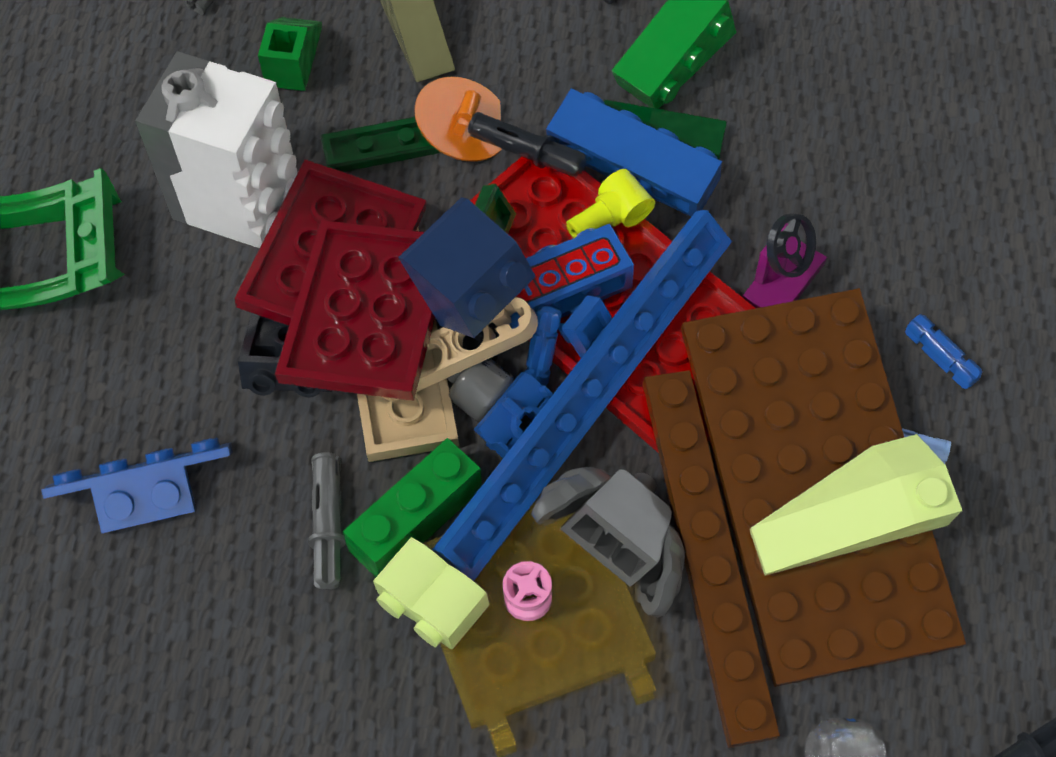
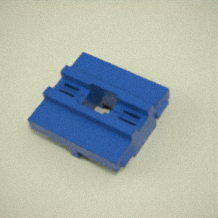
[474,372,553,459]

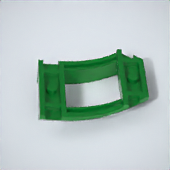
[0,168,125,310]

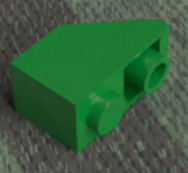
[258,17,322,91]

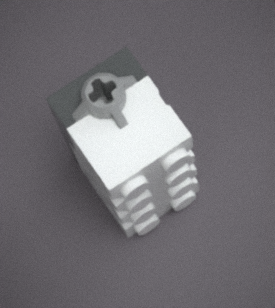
[135,51,298,248]

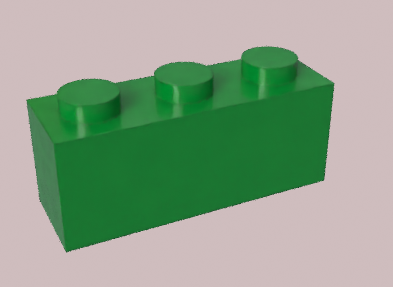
[343,438,482,577]

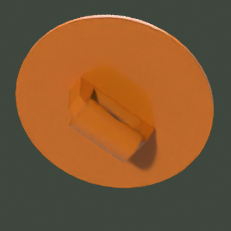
[414,77,502,162]

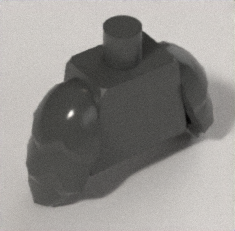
[531,467,685,617]

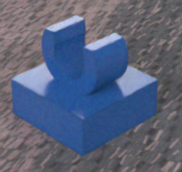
[558,295,612,358]

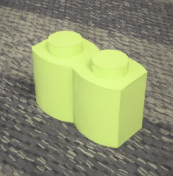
[373,537,490,649]

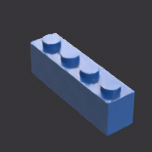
[546,88,722,217]

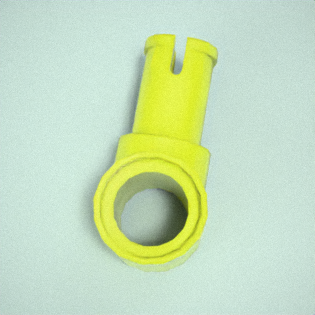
[566,169,655,238]

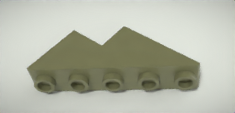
[380,0,455,82]

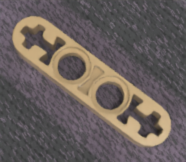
[383,297,538,401]

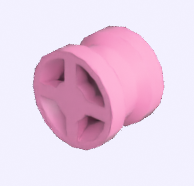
[503,561,552,621]

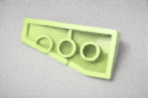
[750,434,962,576]

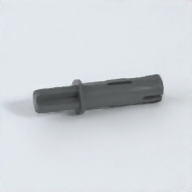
[308,452,346,590]

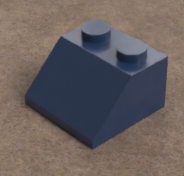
[398,197,536,338]

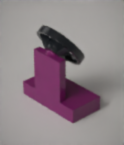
[742,213,827,308]

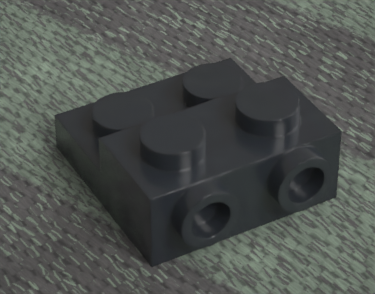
[238,313,332,398]

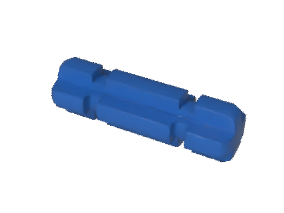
[525,306,562,386]
[905,314,983,389]

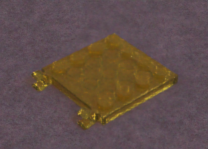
[422,503,656,757]

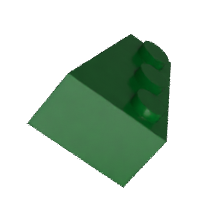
[612,0,737,109]

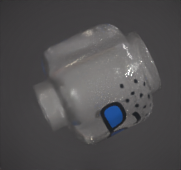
[805,717,886,757]

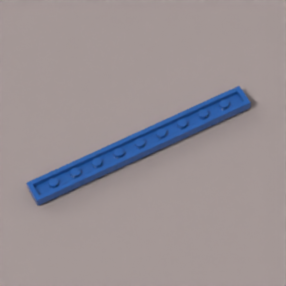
[432,210,732,581]

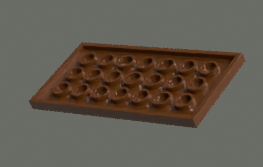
[681,288,966,687]

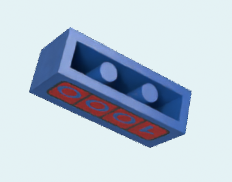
[509,223,634,329]

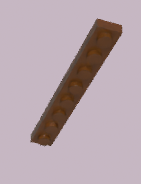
[643,370,780,748]

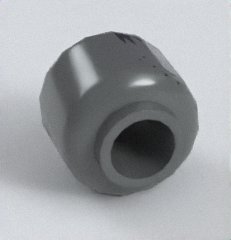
[447,358,514,422]

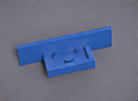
[41,437,233,533]

